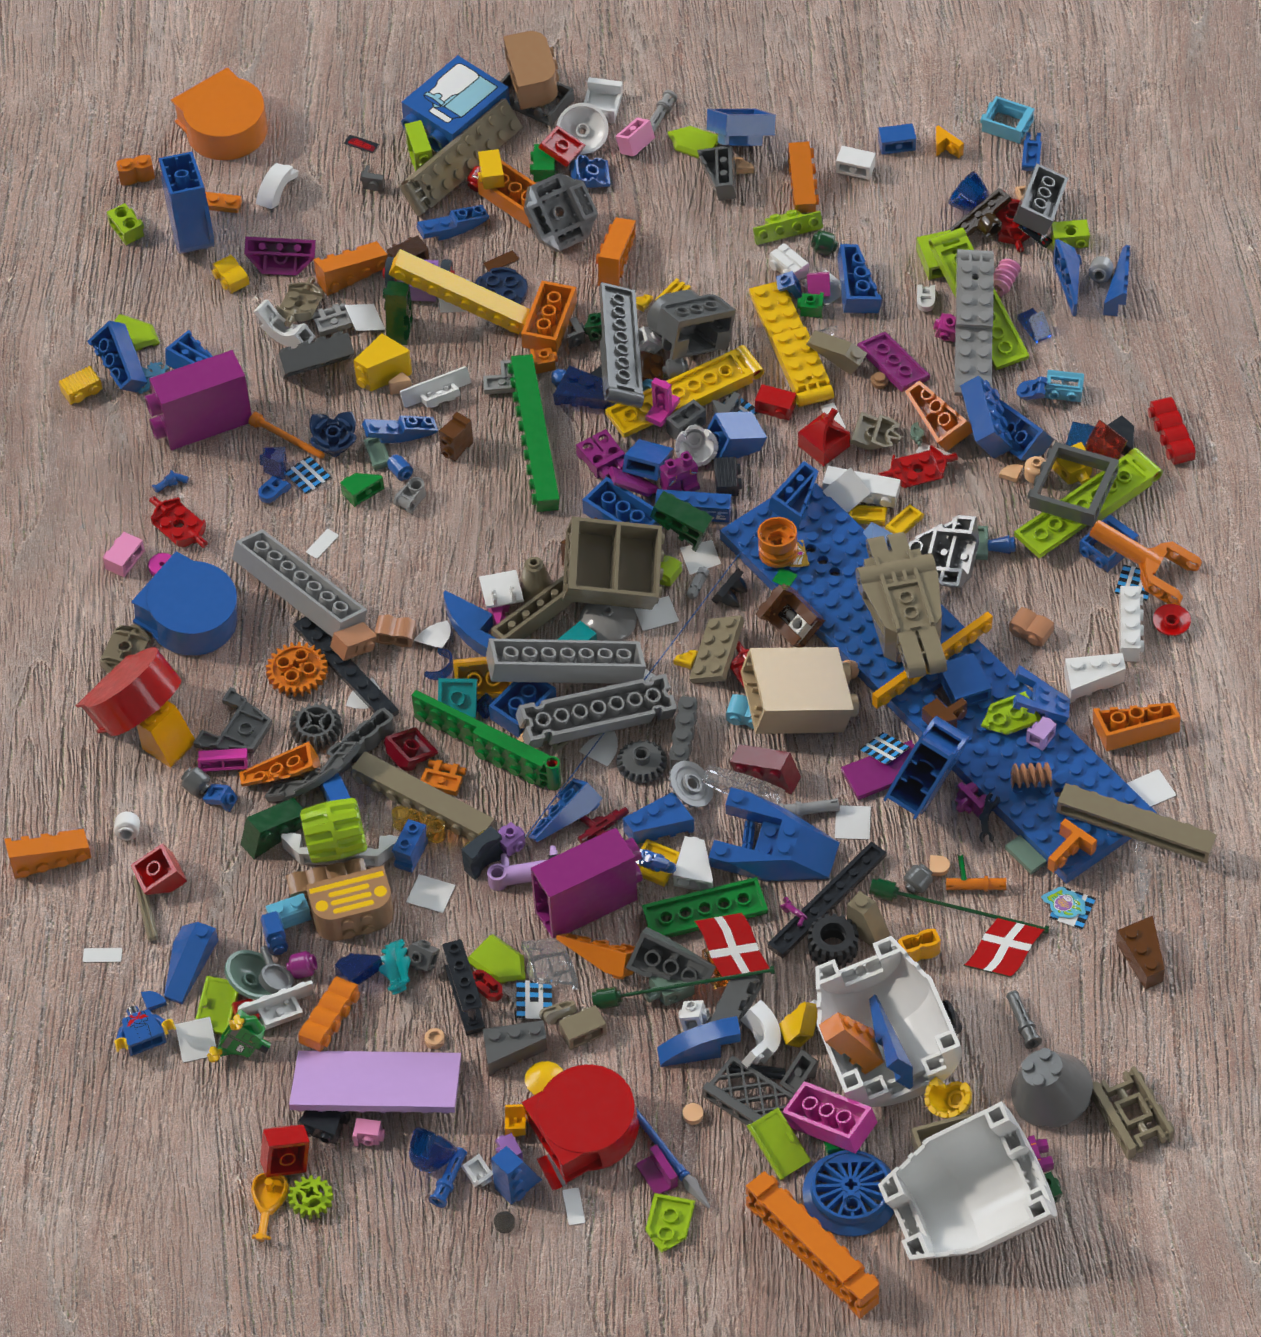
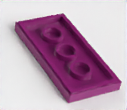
[857,332,931,392]
[841,740,915,800]

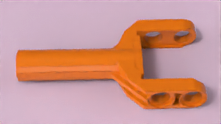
[1089,520,1202,605]

